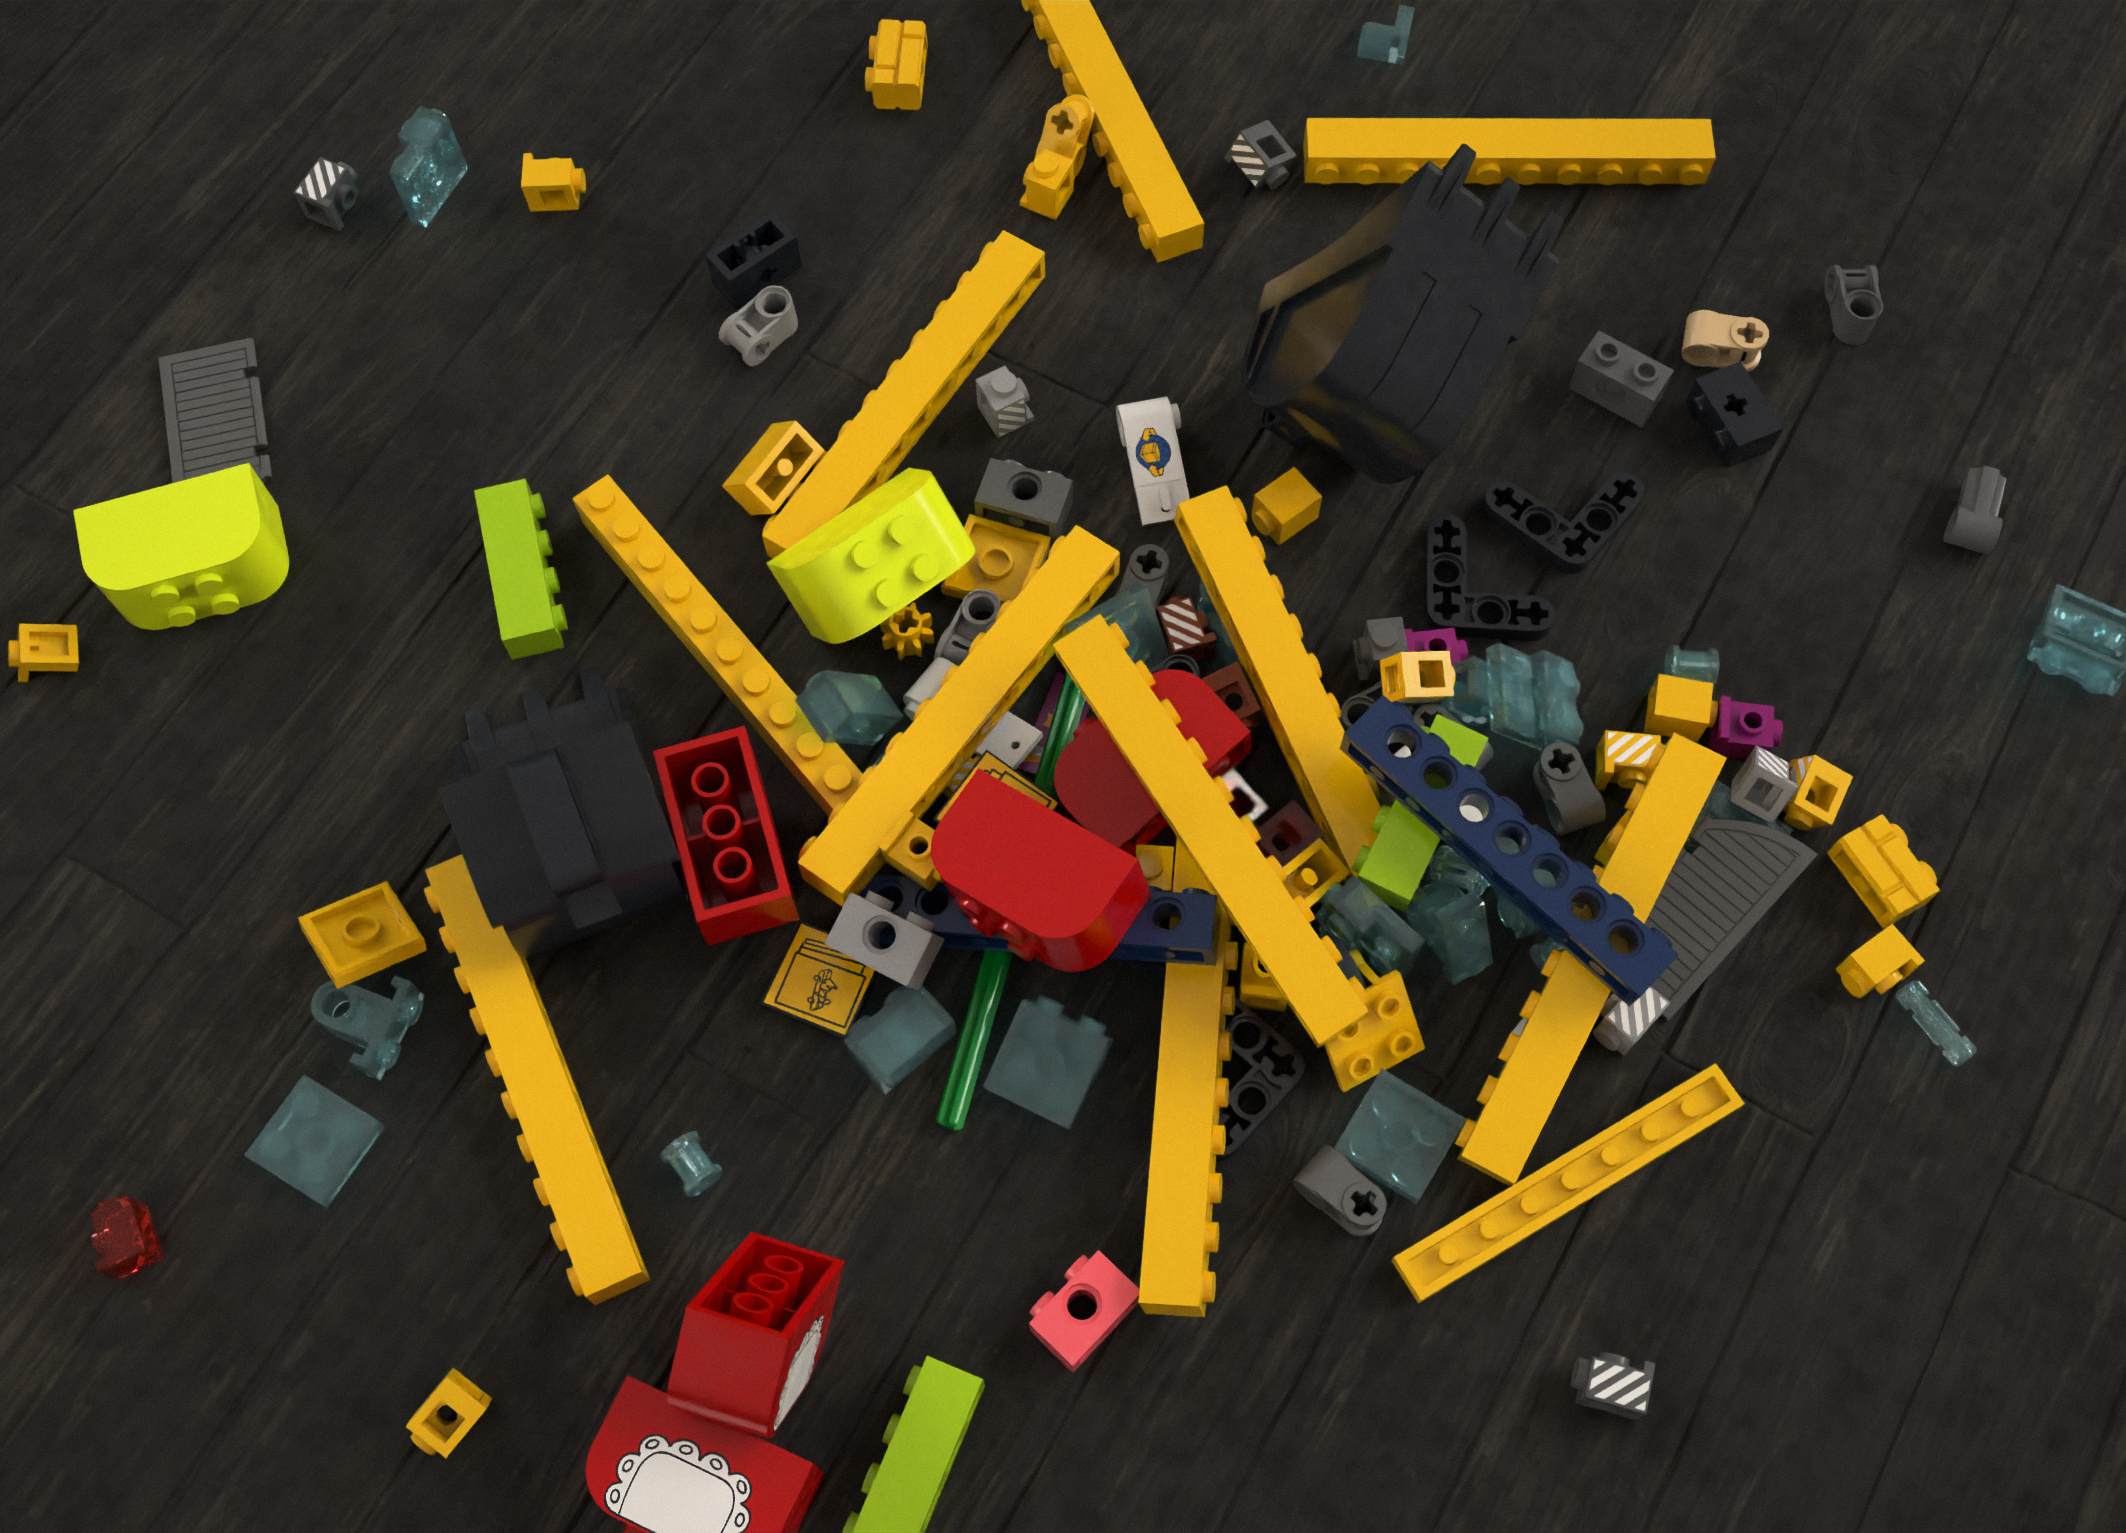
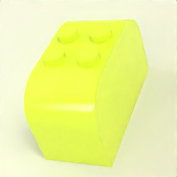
[73,463,289,630]
[767,468,976,644]

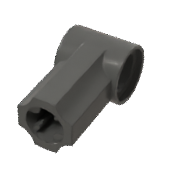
[1943,466,2006,555]

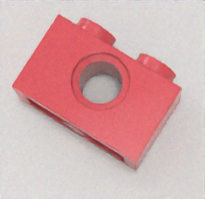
[1029,1250,1139,1373]

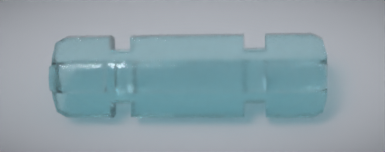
[1896,980,1977,1066]

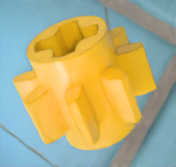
[880,602,935,660]

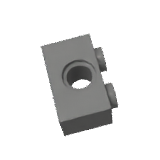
[824,890,945,990]

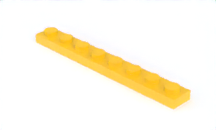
[1391,1063,1745,1304]

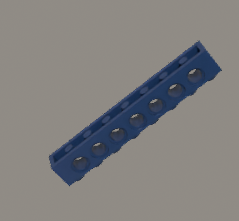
[1339,695,1679,1007]
[840,870,1222,966]

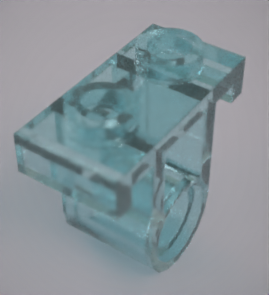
[1405,876,1493,985]
[311,976,424,1080]

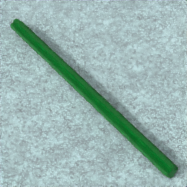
[936,625,1085,1131]

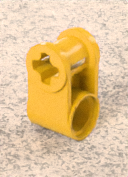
[1035,94,1094,179]

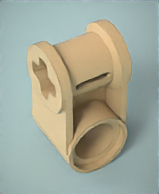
[1682,310,1769,372]

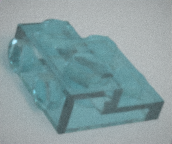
[389,106,468,228]
[2026,584,2126,697]
[1486,643,1584,752]
[1315,875,1425,979]
[983,994,1114,1129]

